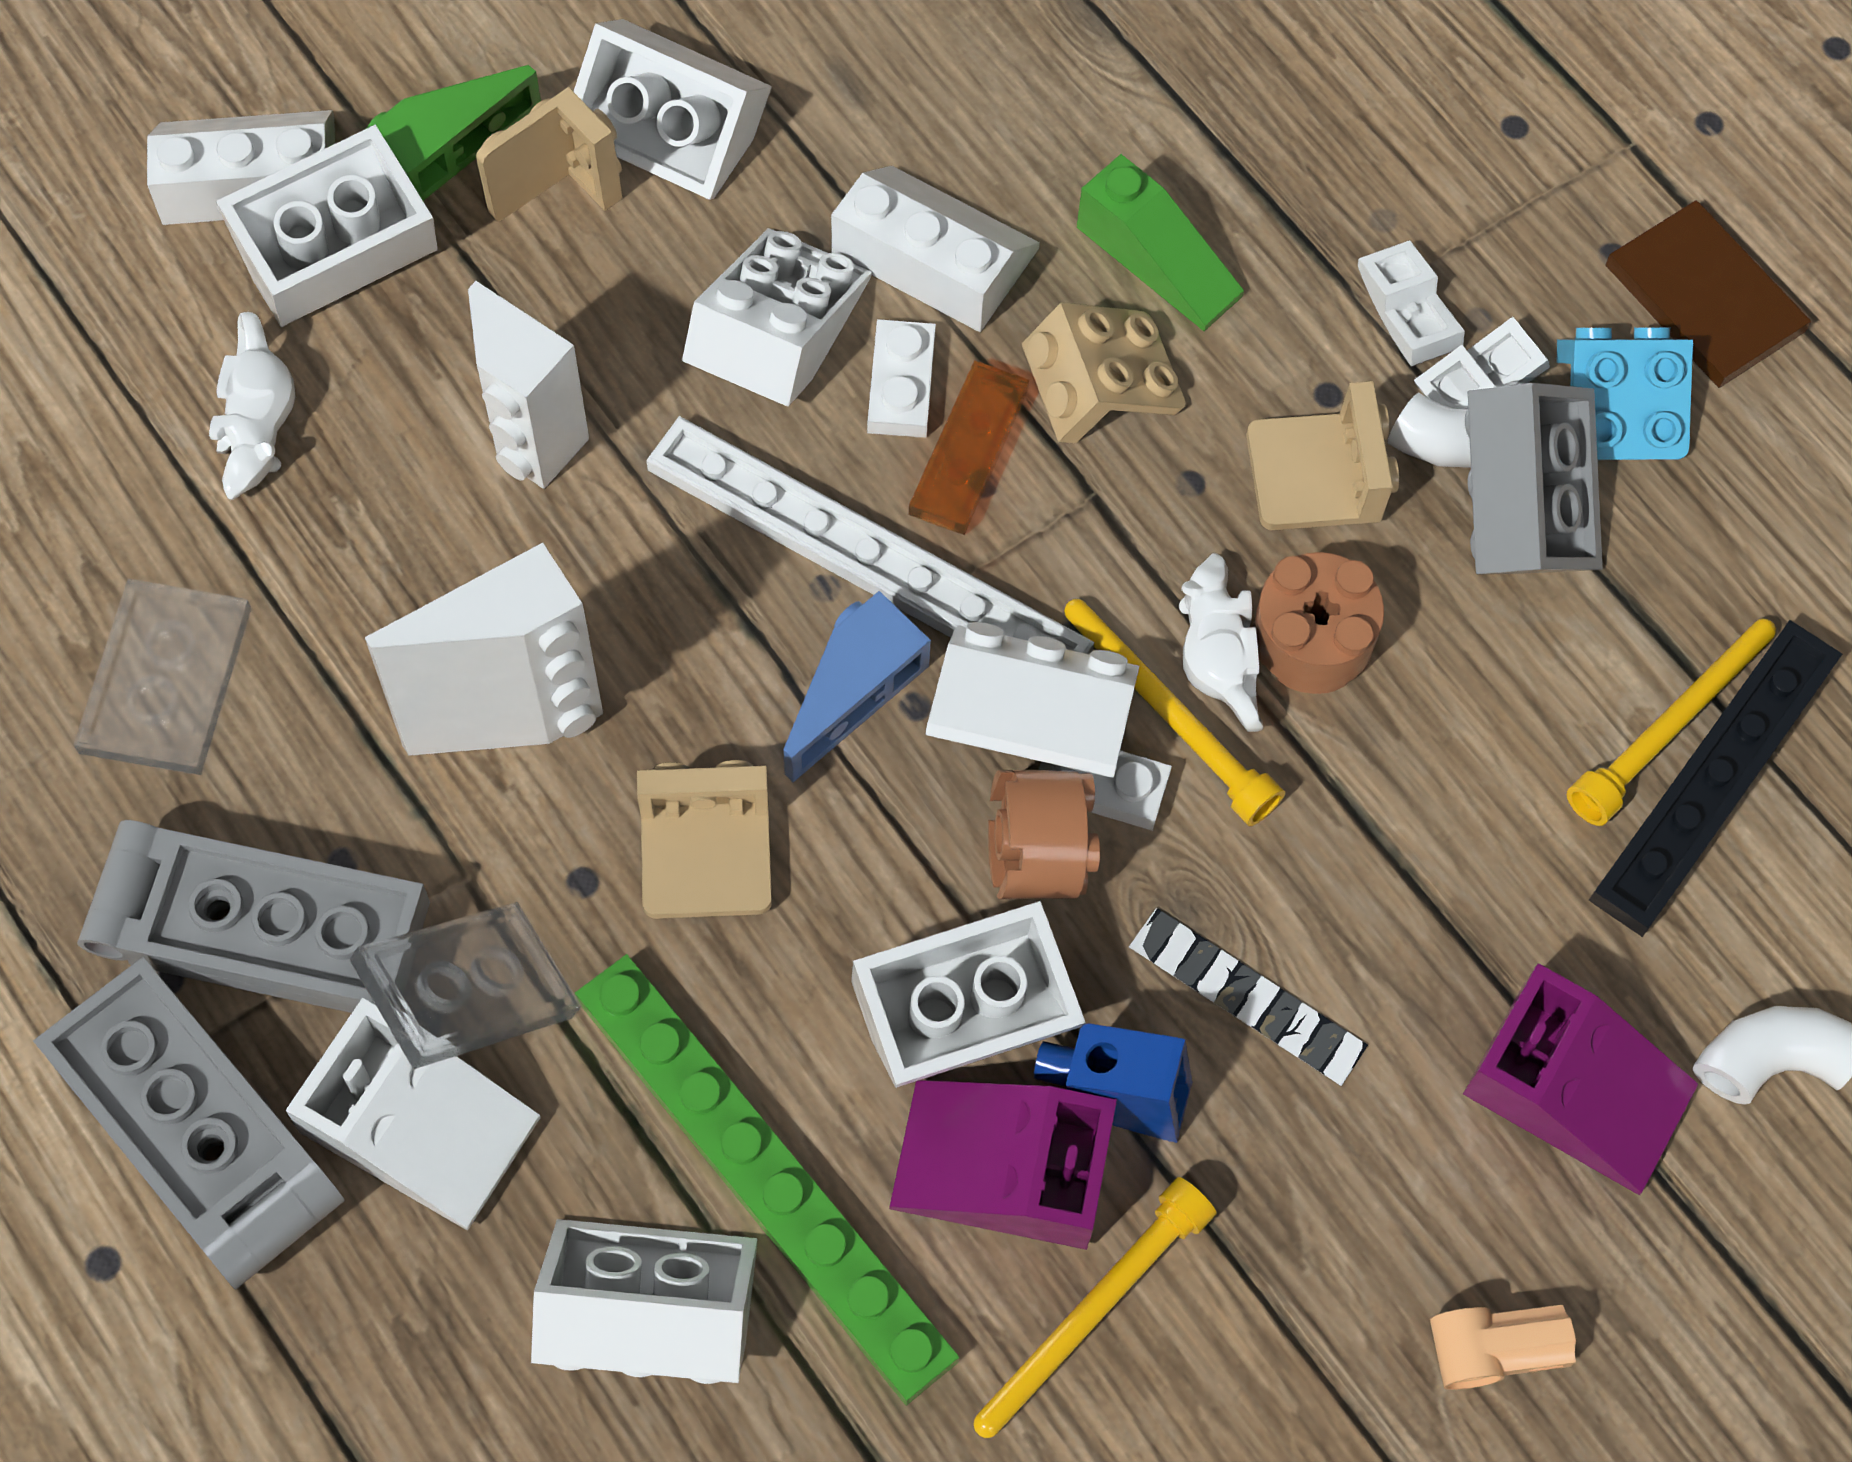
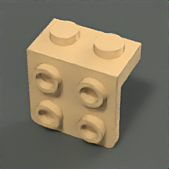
[476,87,623,221]
[1021,303,1186,443]
[1246,381,1399,530]
[637,760,772,919]

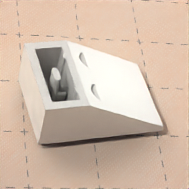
[682,228,872,407]
[286,998,541,1231]

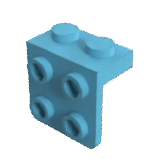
[1556,327,1693,460]

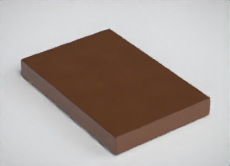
[1605,200,1812,388]

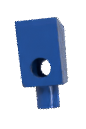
[1034,1023,1193,1143]

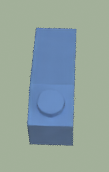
[783,591,931,782]

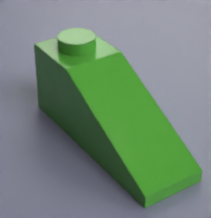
[366,65,541,201]
[1076,154,1244,331]

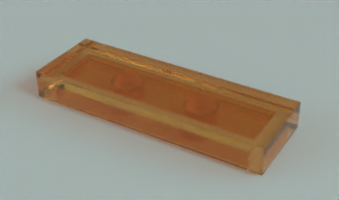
[908,360,1029,535]

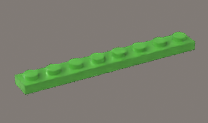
[575,954,960,1406]

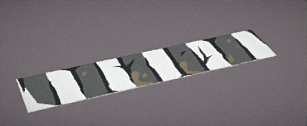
[1129,908,1368,1086]

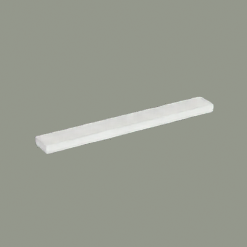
[646,416,1094,655]

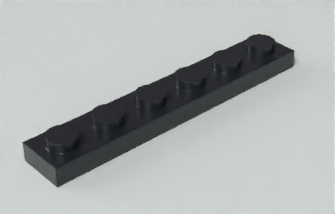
[1588,620,1843,937]

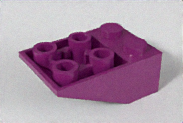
[1463,963,1698,1195]
[889,1080,1117,1250]

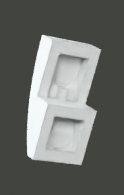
[1358,240,1465,366]
[1414,317,1550,409]

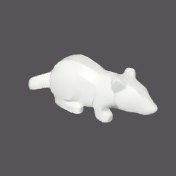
[209,312,296,500]
[1179,553,1263,732]

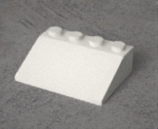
[365,543,603,755]

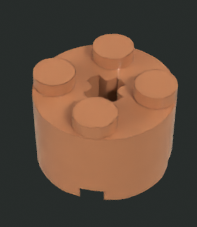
[1253,552,1384,694]
[988,770,1100,899]

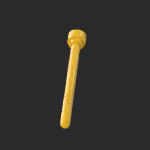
[1064,599,1285,827]
[1566,619,1776,826]
[973,1177,1217,1438]

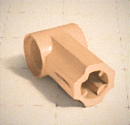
[1430,1305,1576,1390]

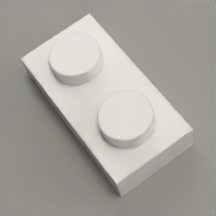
[867,319,936,438]
[1039,751,1172,831]

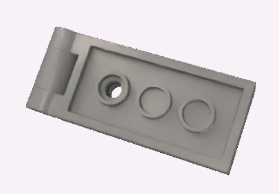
[77,820,430,1016]
[33,957,345,1290]

